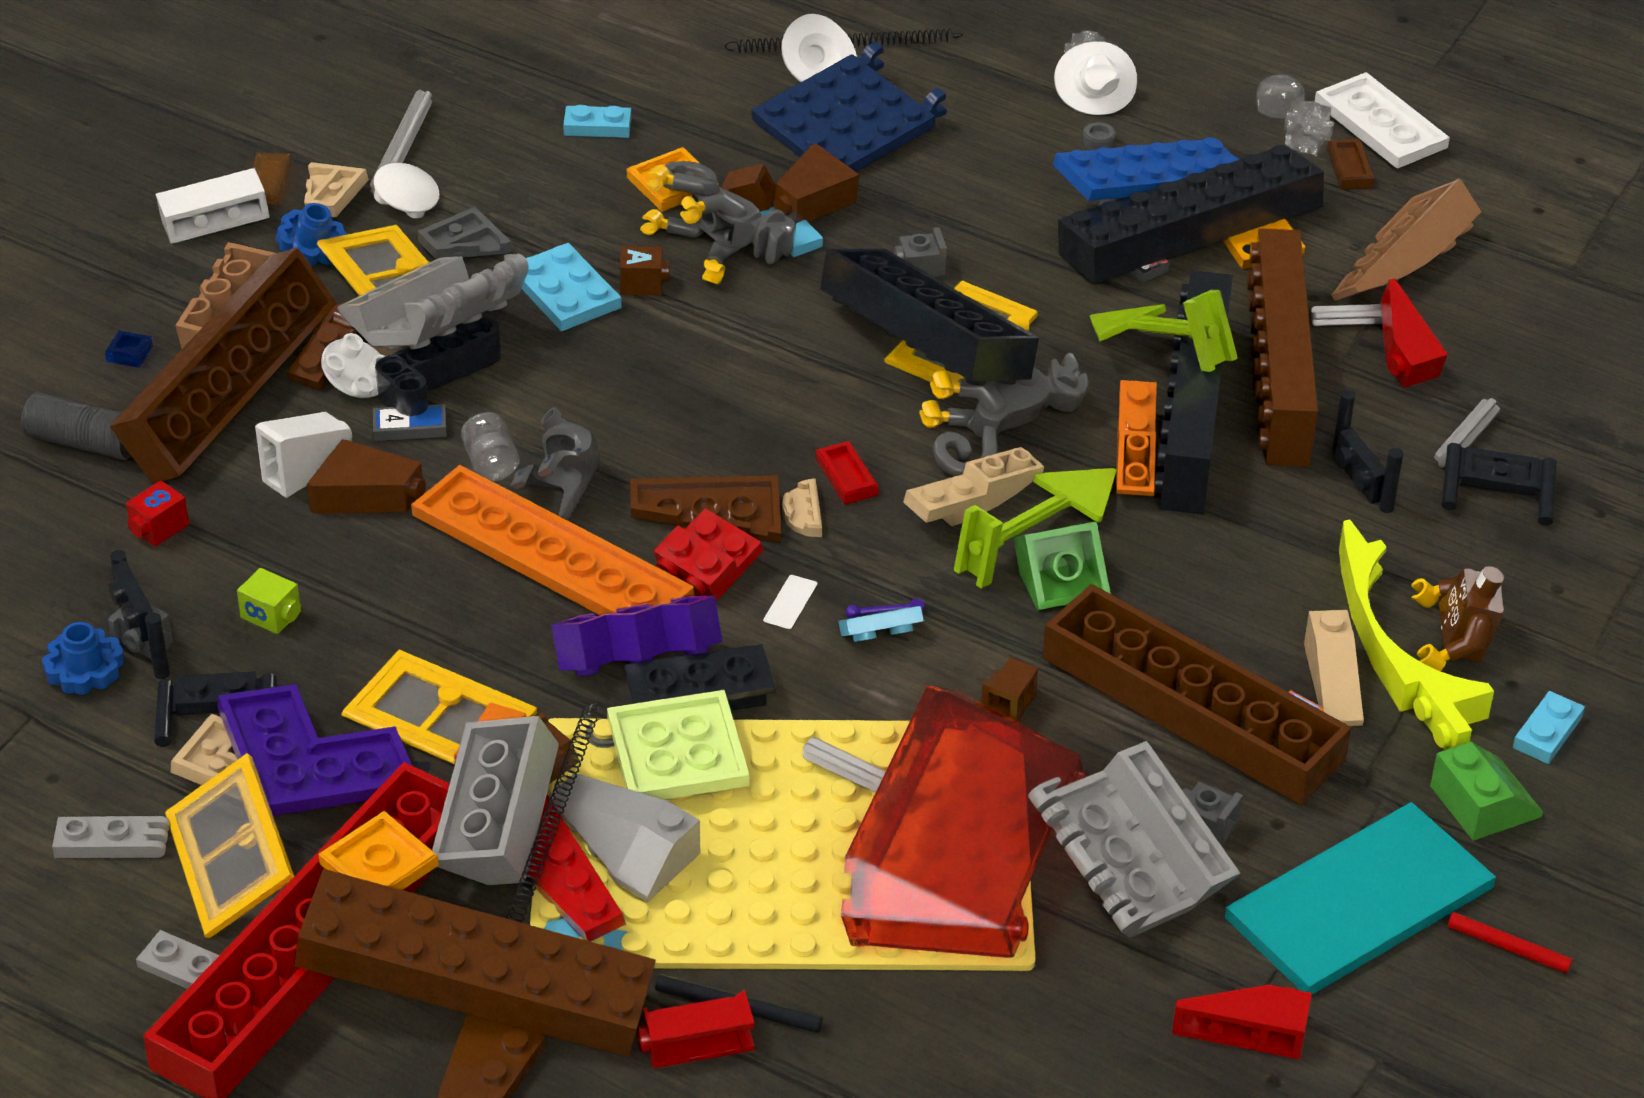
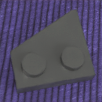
[418,207,511,259]

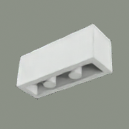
[156,168,270,244]

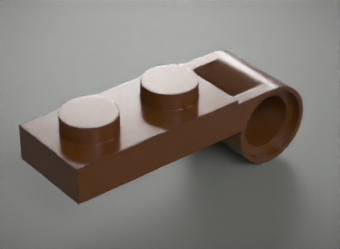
[287,304,367,391]

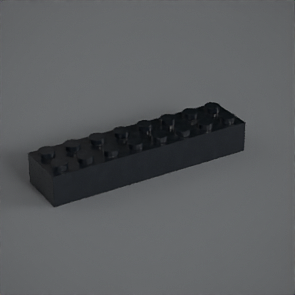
[1058,145,1324,284]
[820,249,1039,386]
[1154,270,1233,515]

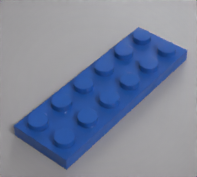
[1053,137,1240,201]

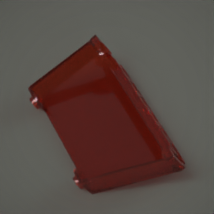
[841,686,1089,958]

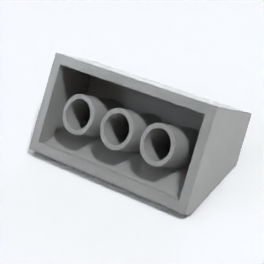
[432,716,559,885]

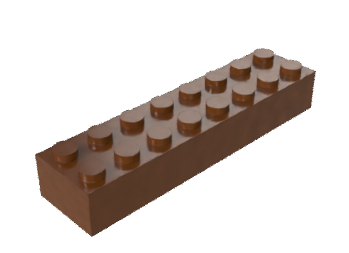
[1246,229,1318,467]
[109,247,337,483]
[1043,584,1352,805]
[294,869,656,1057]

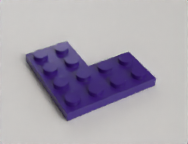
[217,684,412,816]

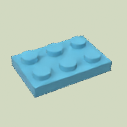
[521,243,622,332]

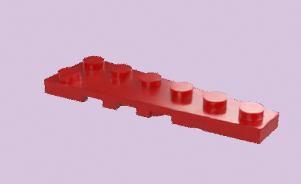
[528,795,626,942]

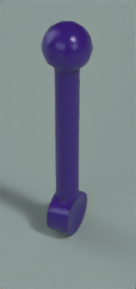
[845,599,924,619]

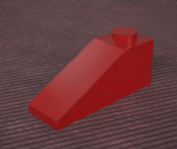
[1380,278,1448,388]
[1172,985,1312,1060]

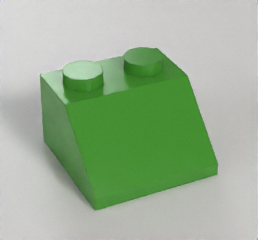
[1013,521,1111,610]
[1430,742,1543,841]

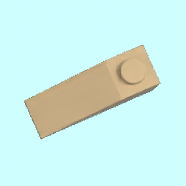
[1304,610,1364,726]

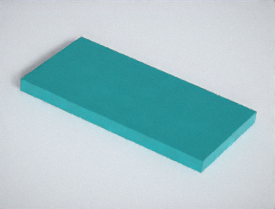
[1225,802,1496,995]

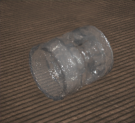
[461,412,519,482]

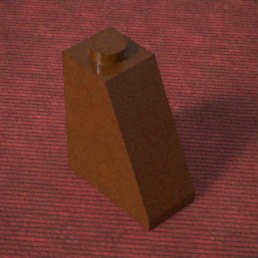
[774,143,859,224]
[307,439,426,514]

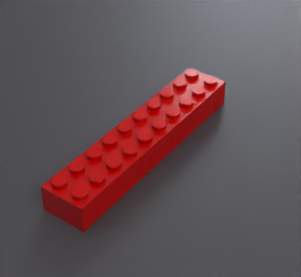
[143,762,450,1098]

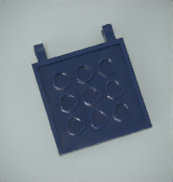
[751,41,947,172]

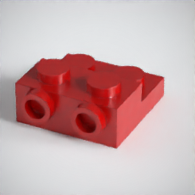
[654,508,764,602]

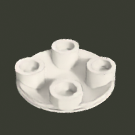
[374,163,439,218]
[321,333,385,398]

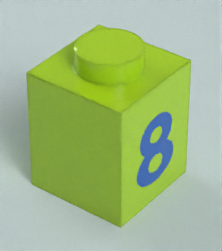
[237,568,301,634]

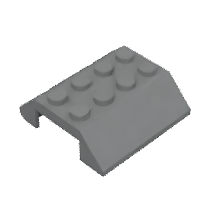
[337,254,529,350]
[1028,741,1240,938]

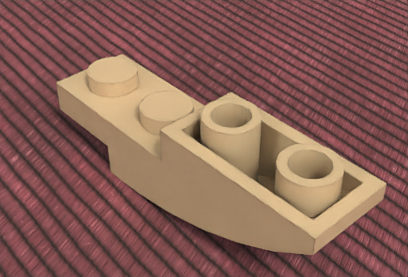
[904,447,1044,527]

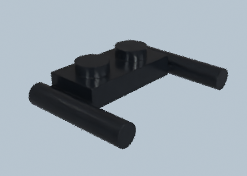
[1332,390,1404,513]
[1442,443,1557,525]
[108,550,170,679]
[154,671,277,747]

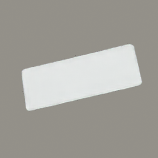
[763,575,817,629]

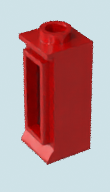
[637,990,754,1069]

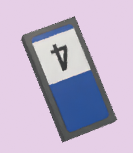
[373,404,447,441]

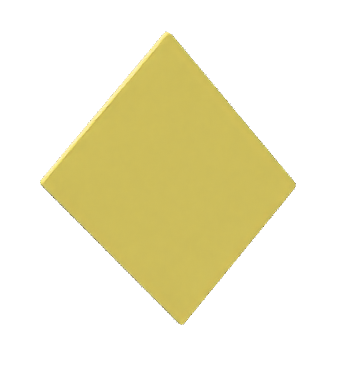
[530,718,1035,971]

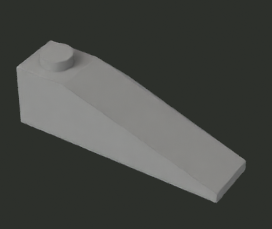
[549,773,700,902]

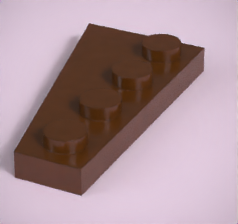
[630,475,781,543]
[437,1014,546,1098]

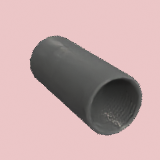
[21,392,132,461]

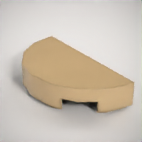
[782,478,822,538]

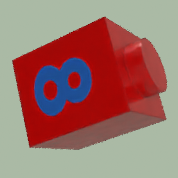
[126,480,189,547]

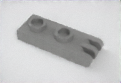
[52,816,170,858]
[136,930,219,989]

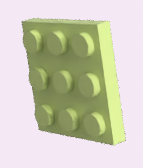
[607,690,750,800]

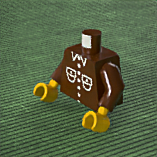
[1411,566,1504,671]

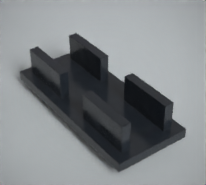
[624,644,776,711]

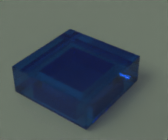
[105,330,153,368]

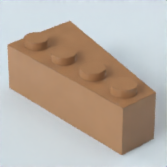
[175,242,277,349]

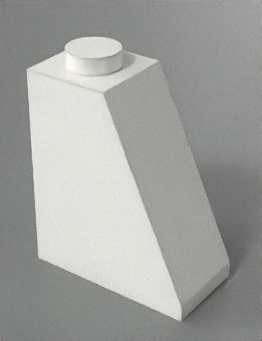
[255,412,352,498]

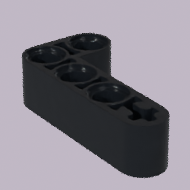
[375,318,501,416]

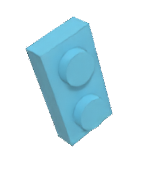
[563,105,632,138]
[838,606,923,642]
[1513,691,1585,764]

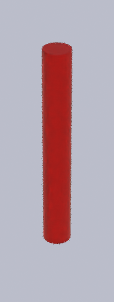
[1447,912,1573,974]

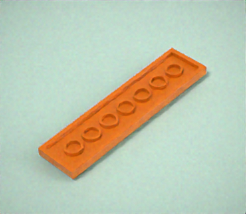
[411,465,694,615]

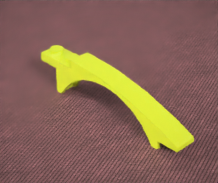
[1339,520,1494,750]

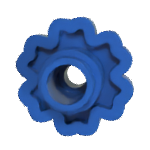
[275,203,347,266]
[42,622,125,695]

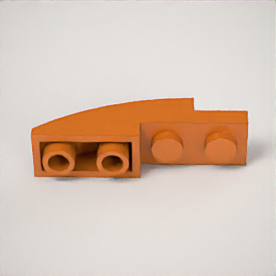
[1116,380,1157,496]

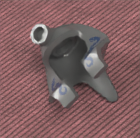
[510,407,600,520]

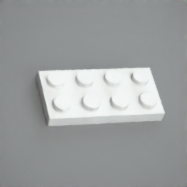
[1315,72,1450,168]

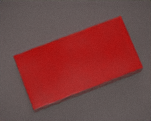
[816,441,878,505]

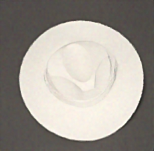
[781,14,857,82]
[1054,41,1137,115]

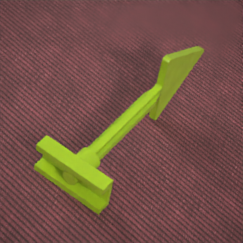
[1089,290,1238,372]
[954,468,1117,589]

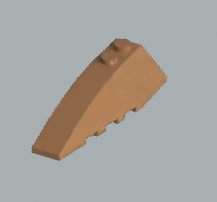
[1331,179,1482,301]

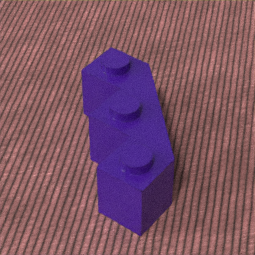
[551,596,723,676]

